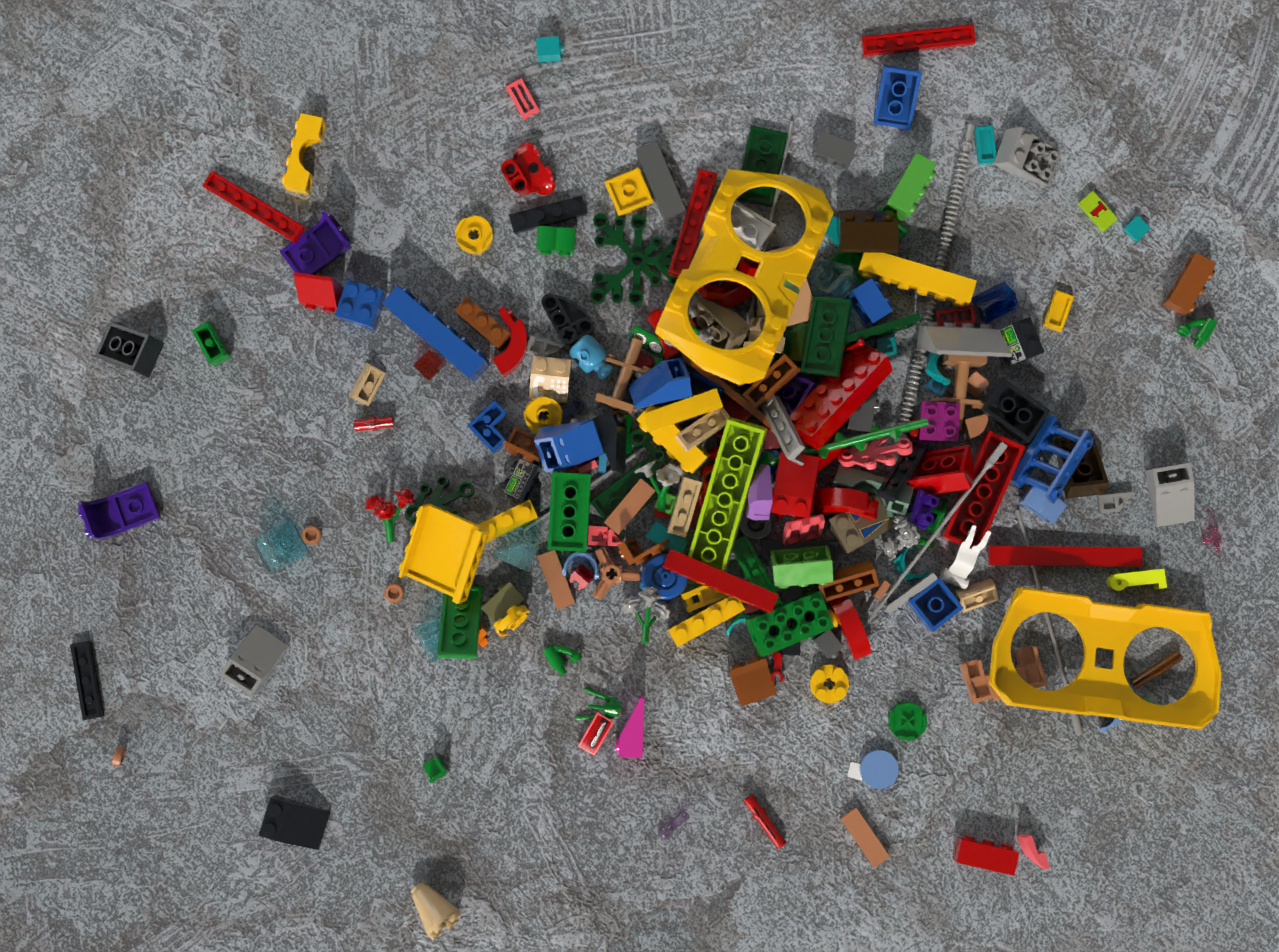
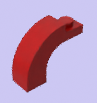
[697,260,759,308]
[492,307,528,377]
[813,488,879,521]
[827,596,872,661]

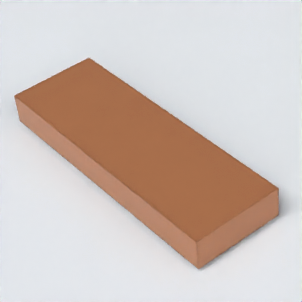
[604,479,655,535]
[537,550,575,610]
[840,807,890,868]

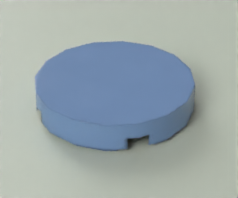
[859,749,899,789]

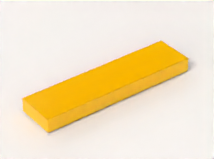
[643,388,723,433]

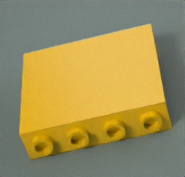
[398,503,490,604]

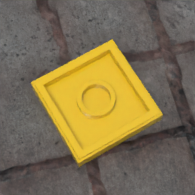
[604,167,654,217]

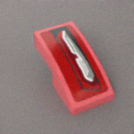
[578,712,614,756]

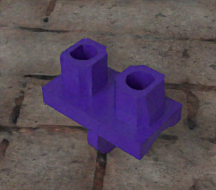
[907,490,939,530]

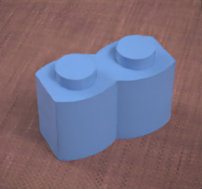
[1019,485,1067,524]

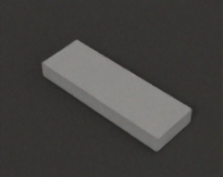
[886,570,938,612]

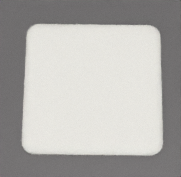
[847,762,862,780]

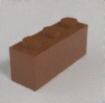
[1162,252,1216,316]
[454,296,511,351]
[743,354,801,410]
[817,560,879,602]

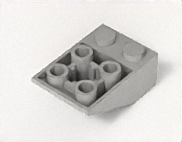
[993,127,1061,187]
[1145,463,1195,527]
[219,625,289,696]

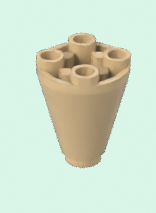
[411,882,461,941]

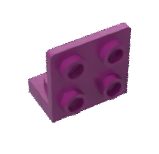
[916,401,960,443]

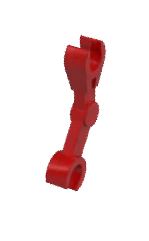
[769,633,785,683]

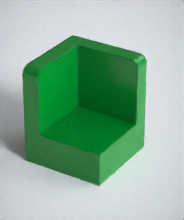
[422,754,450,784]

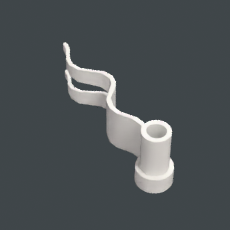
[940,525,991,589]

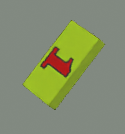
[1077,191,1118,232]

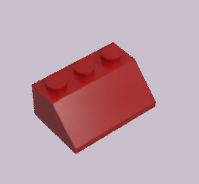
[908,445,974,495]

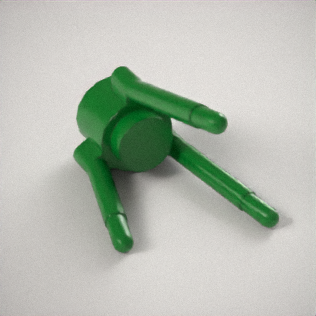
[574,687,621,720]

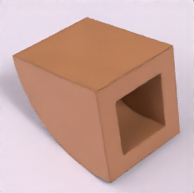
[963,414,988,440]

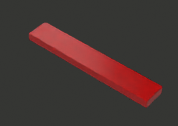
[861,24,976,57]
[668,168,718,277]
[202,170,306,244]
[663,549,779,614]

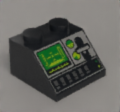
[999,317,1045,369]
[502,458,542,503]

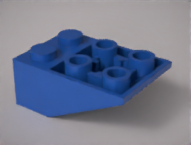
[628,357,692,408]
[534,419,605,472]

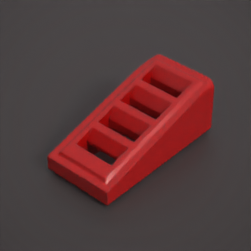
[935,305,977,327]

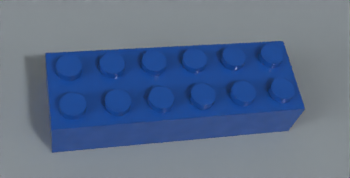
[382,286,489,382]

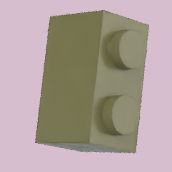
[481,582,527,623]

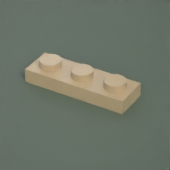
[675,408,730,453]
[667,477,702,538]

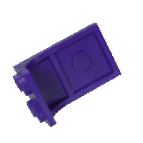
[279,210,352,275]
[77,482,161,540]

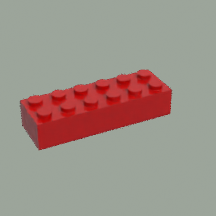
[789,345,893,451]
[939,431,1025,548]

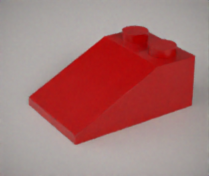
[293,272,344,313]
[771,451,820,518]

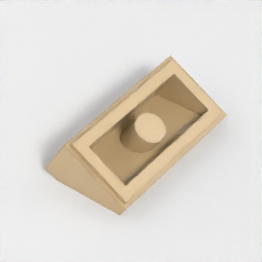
[349,363,386,406]
[955,578,999,613]

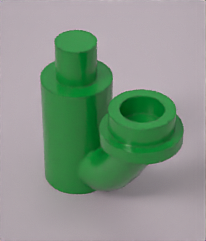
[1176,317,1217,349]
[542,644,583,676]

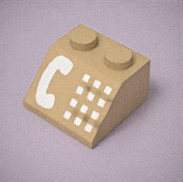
[529,356,572,404]

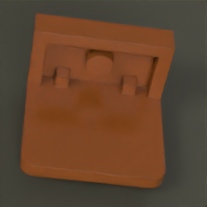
[502,426,541,464]
[618,537,670,565]
[728,656,776,706]

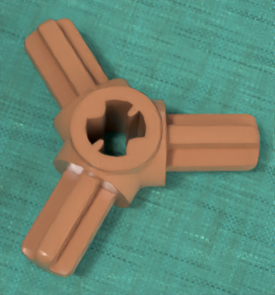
[593,547,640,600]

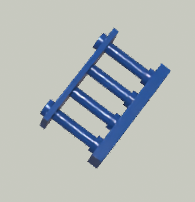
[1011,414,1094,504]

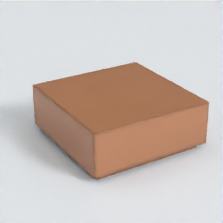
[871,580,890,600]

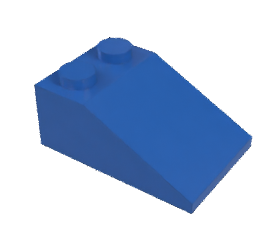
[873,64,922,130]

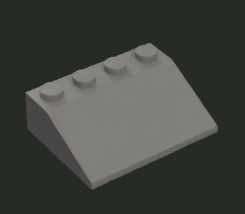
[917,322,1012,357]

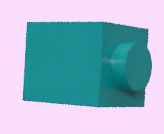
[536,36,564,63]

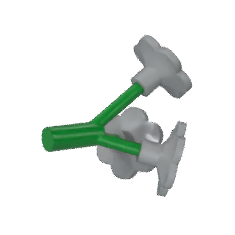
[634,460,687,512]

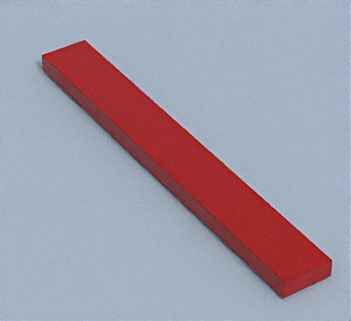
[988,546,1143,567]

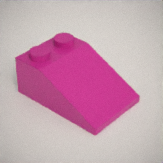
[615,695,644,758]

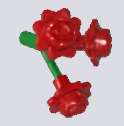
[365,488,415,542]

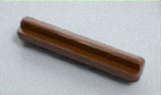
[1130,651,1183,689]

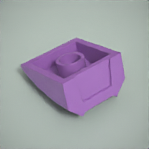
[746,464,773,520]

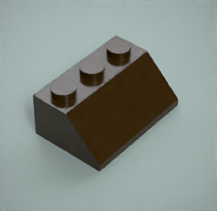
[837,210,899,253]

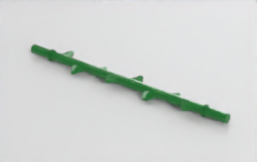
[756,418,929,469]

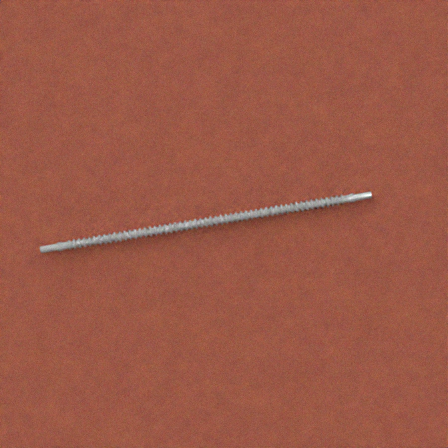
[889,124,975,472]

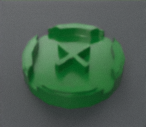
[888,701,927,741]

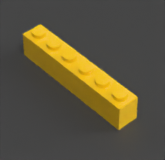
[857,252,977,307]

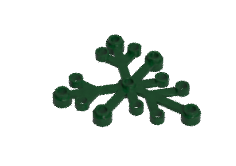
[590,213,695,306]

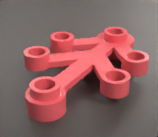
[838,436,913,470]

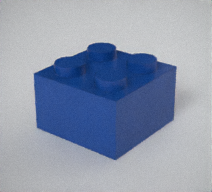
[847,278,893,328]
[335,279,387,330]
[906,577,963,632]

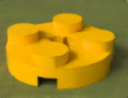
[455,216,493,255]
[523,396,563,434]
[493,605,530,637]
[809,664,849,703]

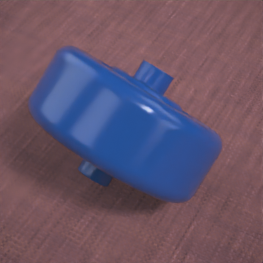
[641,553,688,600]

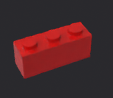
[953,835,1019,876]

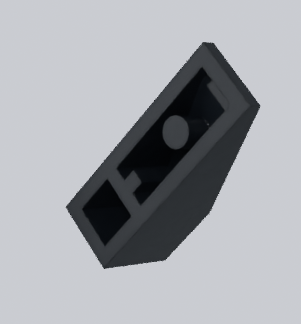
[592,409,627,472]

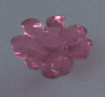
[1203,527,1222,552]

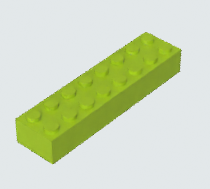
[688,417,768,572]

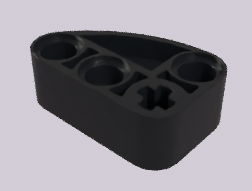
[541,293,594,346]

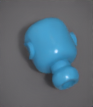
[569,335,614,380]

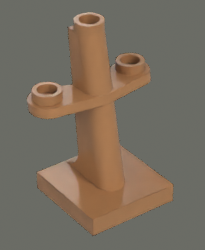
[595,338,652,415]
[932,354,987,431]

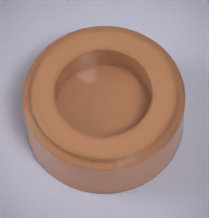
[302,526,322,545]
[384,584,405,603]
[112,746,126,766]

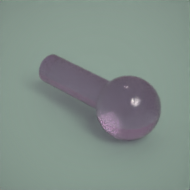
[658,811,690,840]

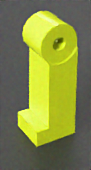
[1107,569,1167,591]

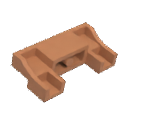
[959,645,1048,703]

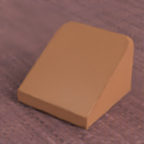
[967,371,990,399]

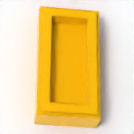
[1043,290,1074,333]

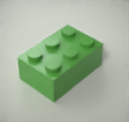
[883,153,937,222]
[770,545,833,588]

